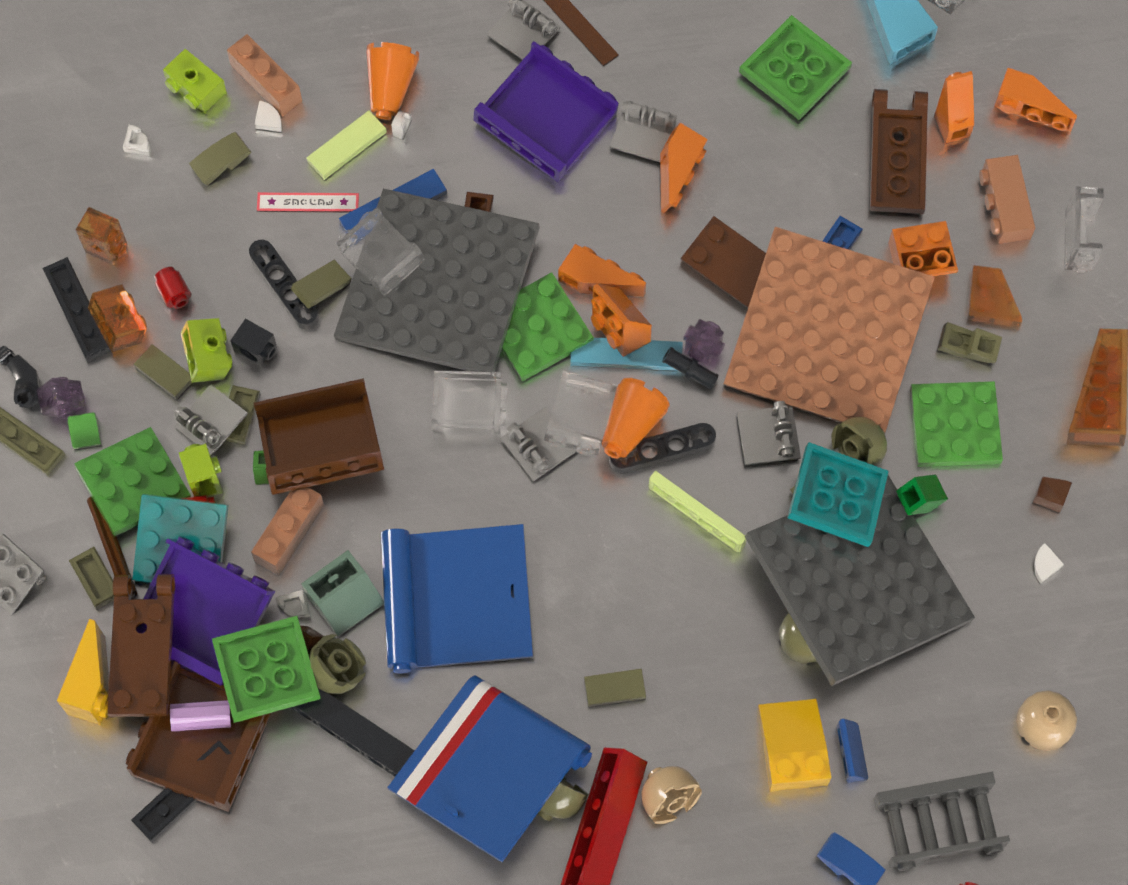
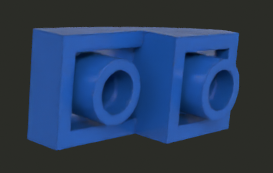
[817,832,885,885]

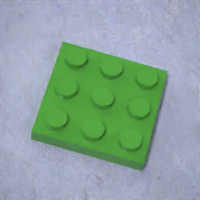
[739,15,852,120]
[502,272,594,382]
[910,381,1003,467]
[74,427,191,537]
[212,616,320,723]

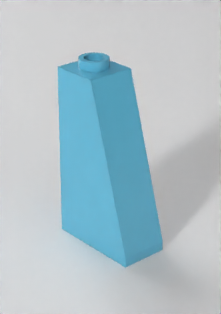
[866,0,938,65]

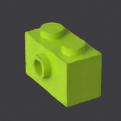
[163,49,227,114]
[181,318,232,383]
[179,444,223,497]

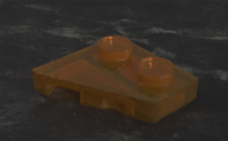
[967,265,1022,326]

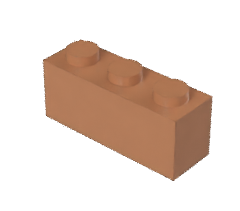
[227,34,302,117]
[979,155,1035,244]
[251,487,324,576]

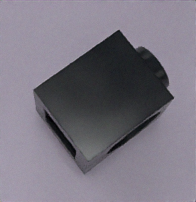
[230,318,277,367]

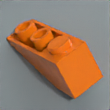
[994,68,1077,131]
[934,71,974,144]
[660,123,708,213]
[558,244,646,297]

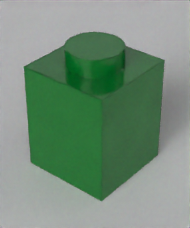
[896,474,948,516]

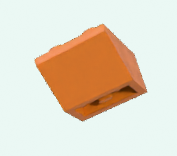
[888,221,958,276]
[591,283,652,357]

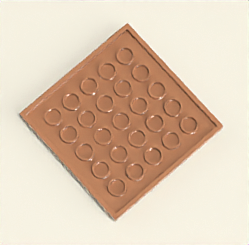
[723,227,935,433]

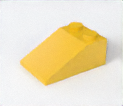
[57,619,109,725]
[758,699,831,792]

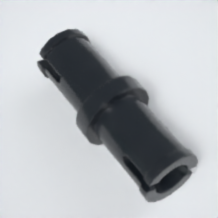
[662,347,719,390]

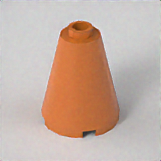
[366,42,420,120]
[602,378,670,459]

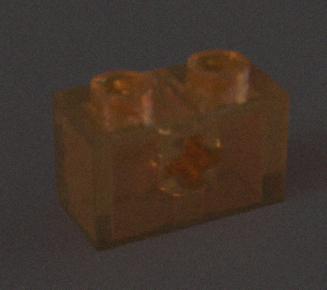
[75,207,127,265]
[88,284,147,352]

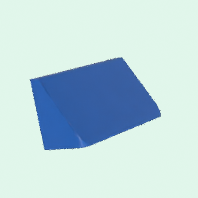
[836,719,868,783]

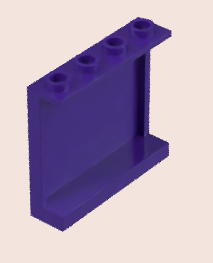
[473,41,619,183]
[137,536,275,686]

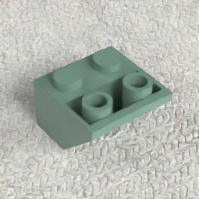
[301,550,384,637]

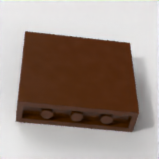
[254,378,384,495]
[126,662,271,812]

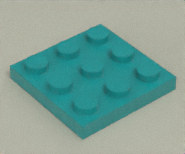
[787,442,889,547]
[132,494,229,582]

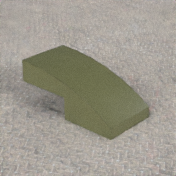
[189,132,252,185]
[937,322,1002,363]

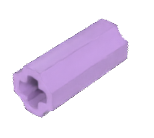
[170,700,231,731]

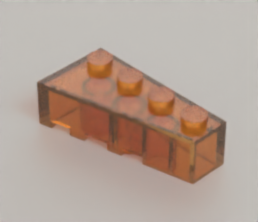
[1066,328,1128,446]

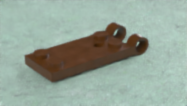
[869,89,928,214]
[680,216,766,309]
[107,574,175,717]

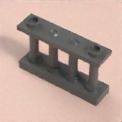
[874,771,1010,871]

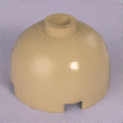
[1016,690,1077,751]
[641,766,702,824]

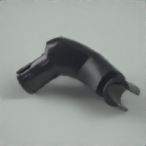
[0,346,40,408]

